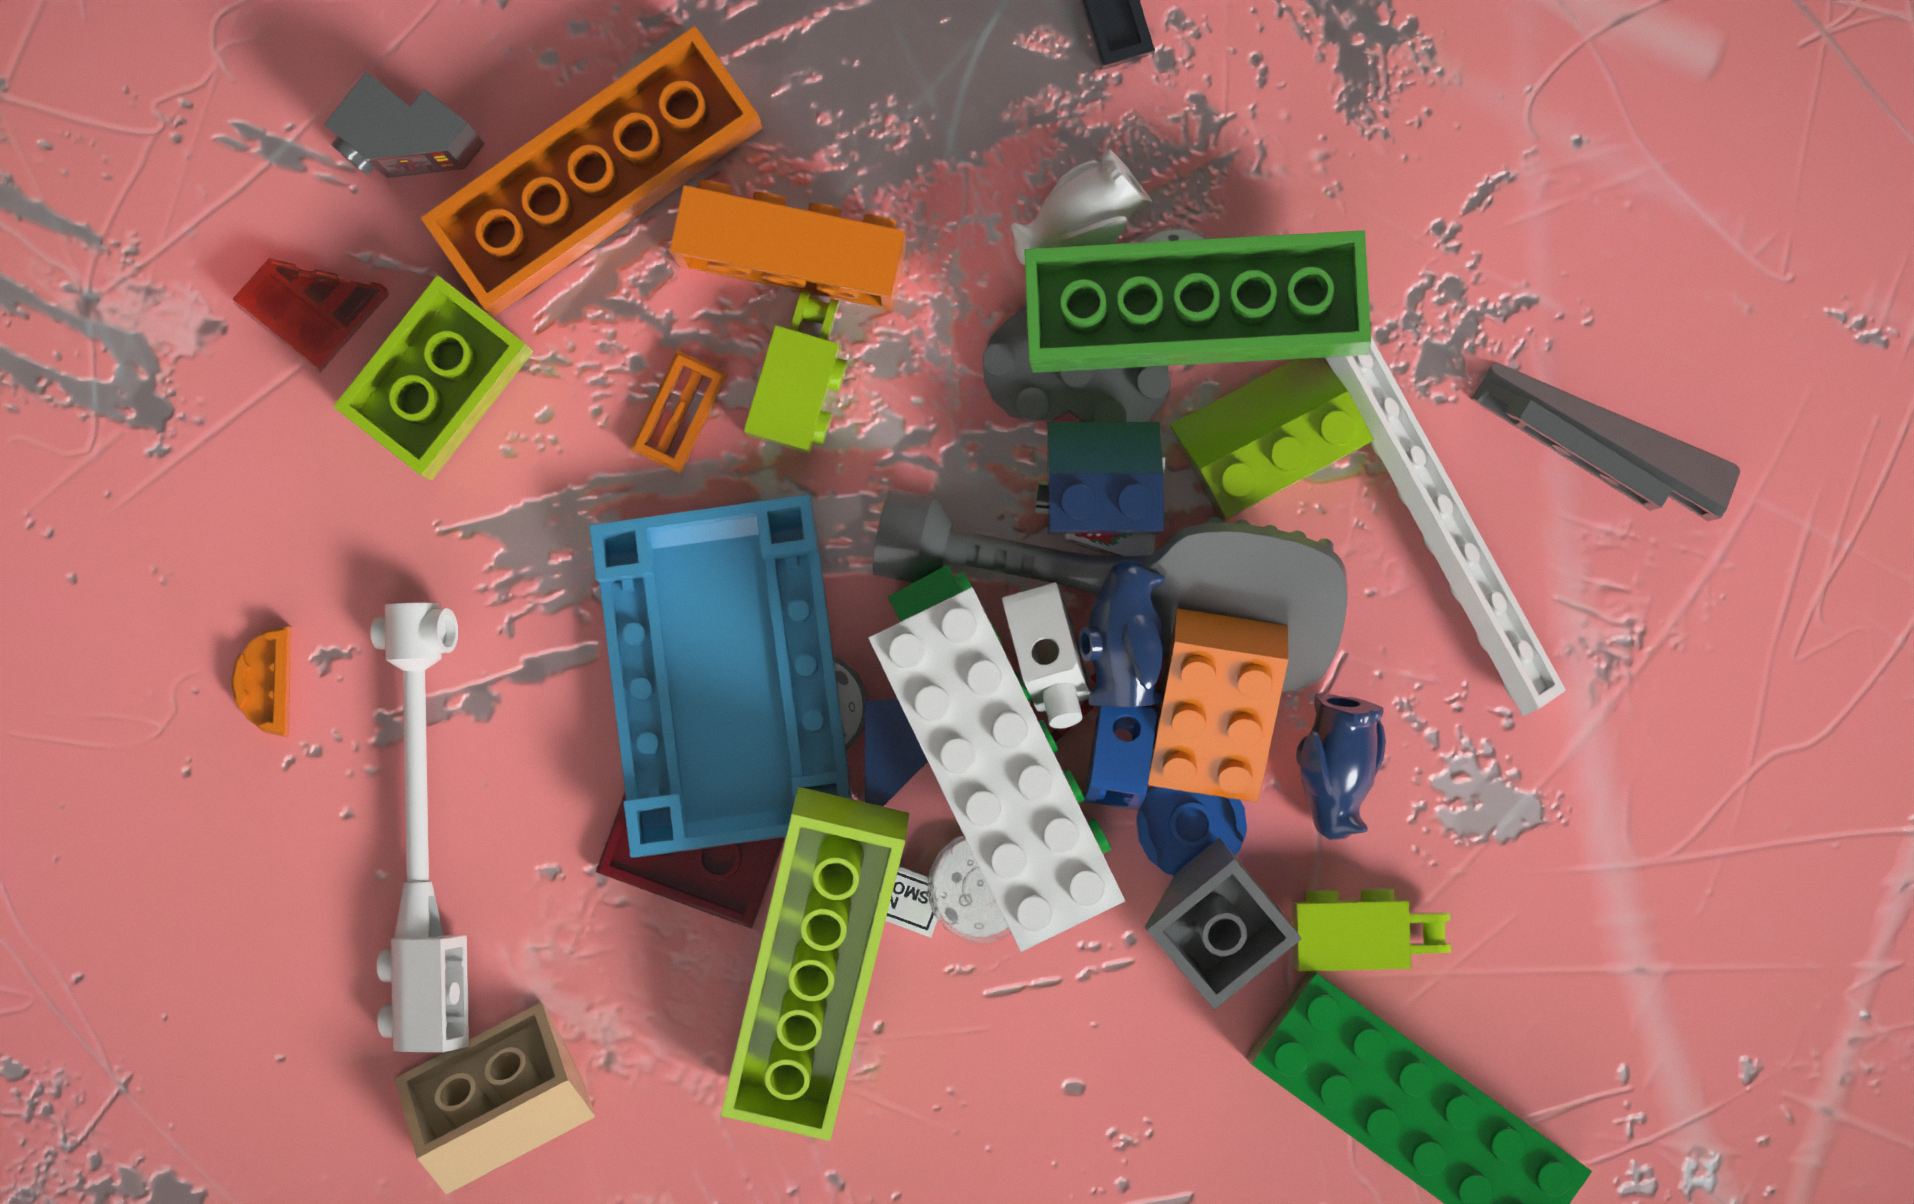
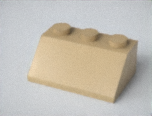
[394,1002,595,1195]

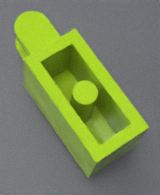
[744,290,848,455]
[1291,888,1452,971]

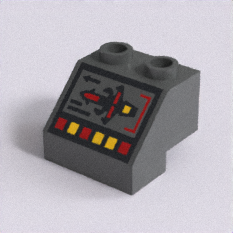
[324,72,485,178]

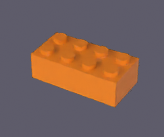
[670,180,907,311]

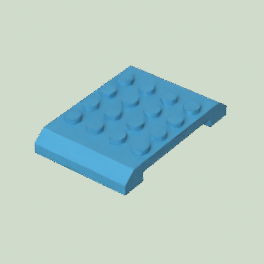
[589,494,853,858]

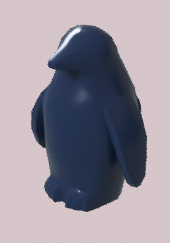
[1079,560,1165,707]
[1296,694,1386,840]

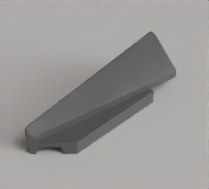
[1471,363,1740,522]

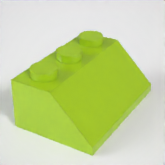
[1170,357,1374,522]

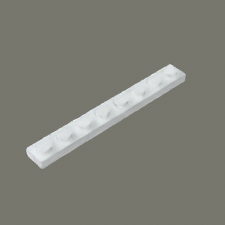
[1323,337,1566,716]

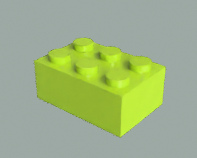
[333,275,534,481]

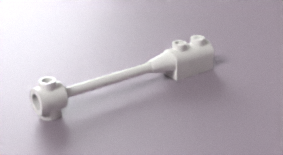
[371,603,469,1052]

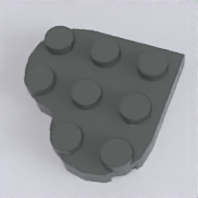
[982,306,1171,422]

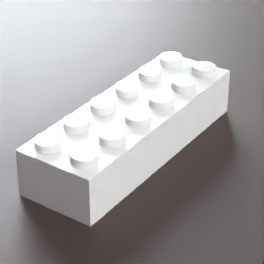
[869,587,1125,952]

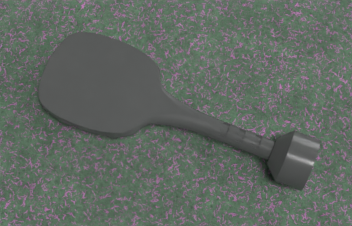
[872,488,1348,690]

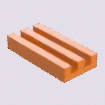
[630,351,728,474]

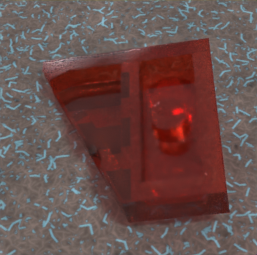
[232,258,389,373]

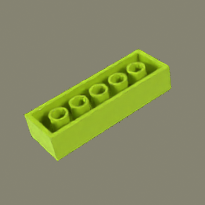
[720,787,910,1141]

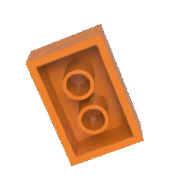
[1148,608,1289,802]

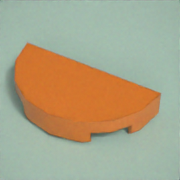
[231,626,292,737]

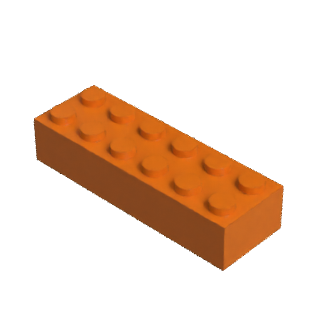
[420,26,763,317]

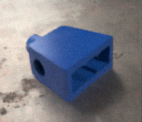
[1084,706,1157,810]

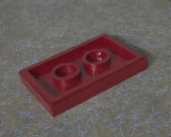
[596,793,786,929]

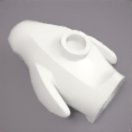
[1011,149,1152,266]

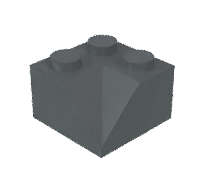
[1145,837,1302,1010]

